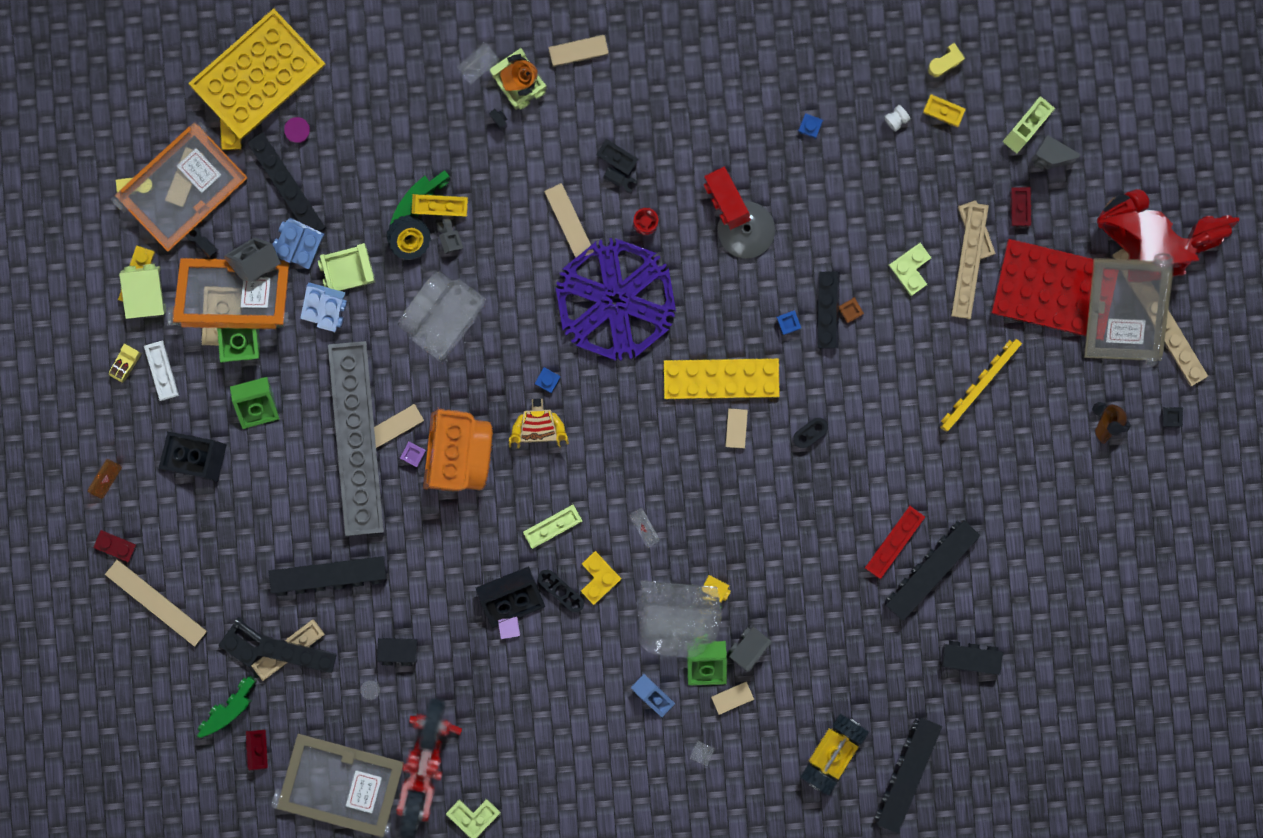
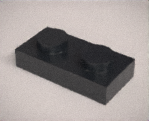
[596,139,639,176]

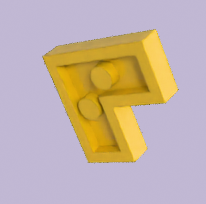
[581,551,621,605]

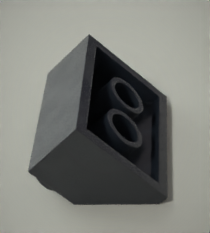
[475,566,545,628]

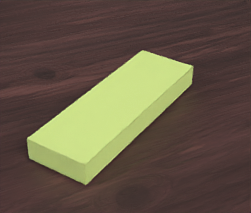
[523,505,582,549]

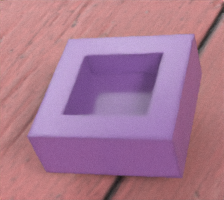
[400,442,426,467]

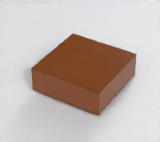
[839,297,864,324]

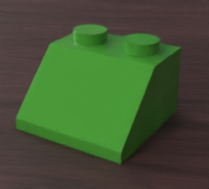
[217,328,260,362]
[230,377,279,429]
[687,641,727,685]

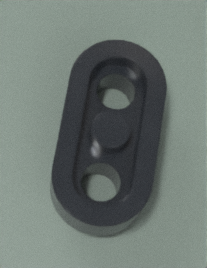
[793,418,828,448]

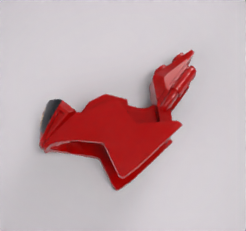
[1097,194,1239,282]

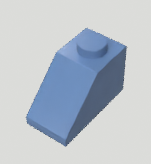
[631,674,675,717]

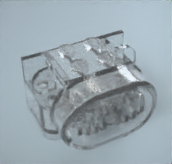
[398,271,488,364]
[638,581,722,657]

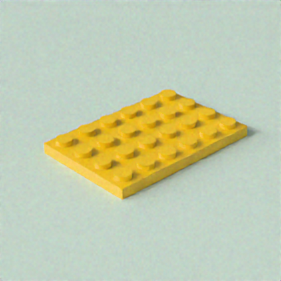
[188,8,326,141]

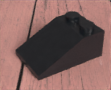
[158,431,227,482]

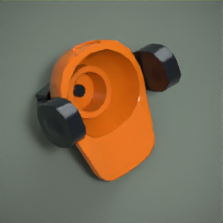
[500,54,538,97]

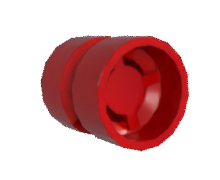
[633,208,658,235]

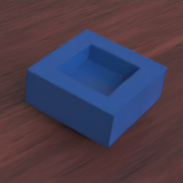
[798,113,823,139]
[776,310,801,335]
[535,367,561,393]

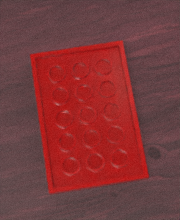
[991,239,1119,340]

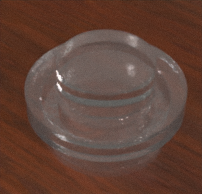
[361,680,380,700]

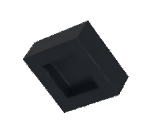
[489,108,507,131]
[1162,407,1183,427]

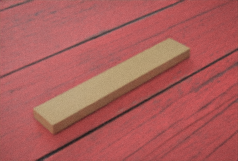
[952,203,989,319]
[105,560,207,647]

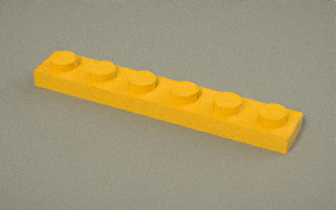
[941,339,1022,432]

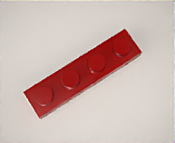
[865,506,925,579]

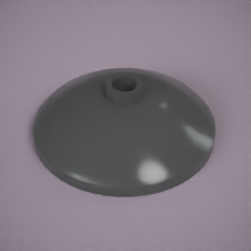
[718,201,775,259]

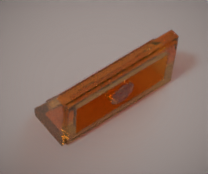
[87,459,122,499]

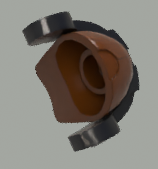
[1092,402,1131,444]

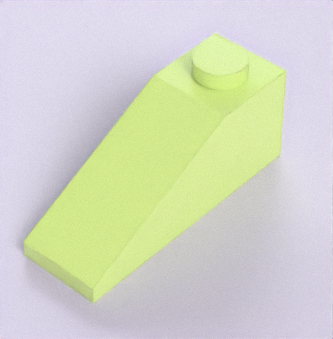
[1002,96,1055,153]

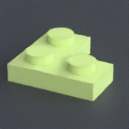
[889,243,931,296]
[446,799,501,838]

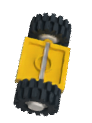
[800,713,869,796]

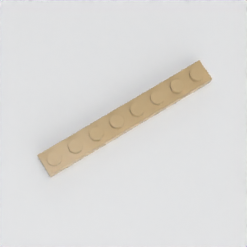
[1112,249,1208,386]

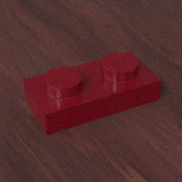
[1010,187,1031,226]
[93,530,137,562]
[246,730,268,770]

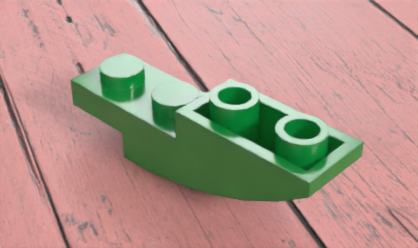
[390,170,450,224]
[197,676,257,738]

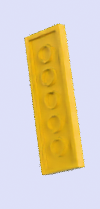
[664,359,779,399]

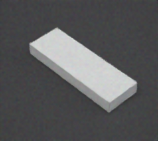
[144,341,179,401]

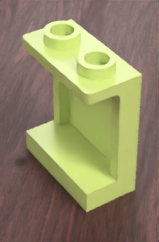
[489,48,547,110]
[318,243,375,291]
[119,264,166,319]

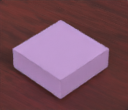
[498,617,520,639]

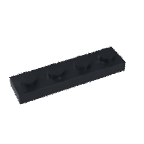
[818,271,840,348]
[257,635,337,673]

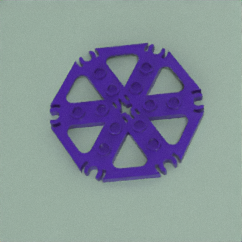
[555,238,676,361]

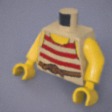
[509,399,569,448]

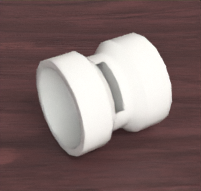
[884,105,911,132]

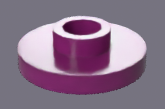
[284,117,310,143]

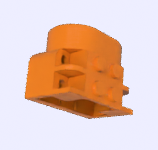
[423,409,492,491]

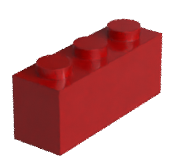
[703,166,751,230]

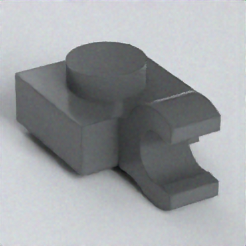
[436,219,463,253]

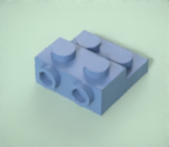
[273,218,325,269]
[300,282,347,332]

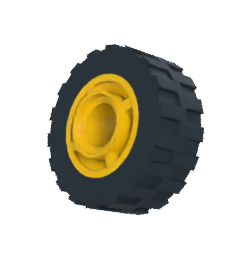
[386,215,431,260]

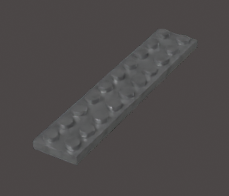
[328,341,384,536]

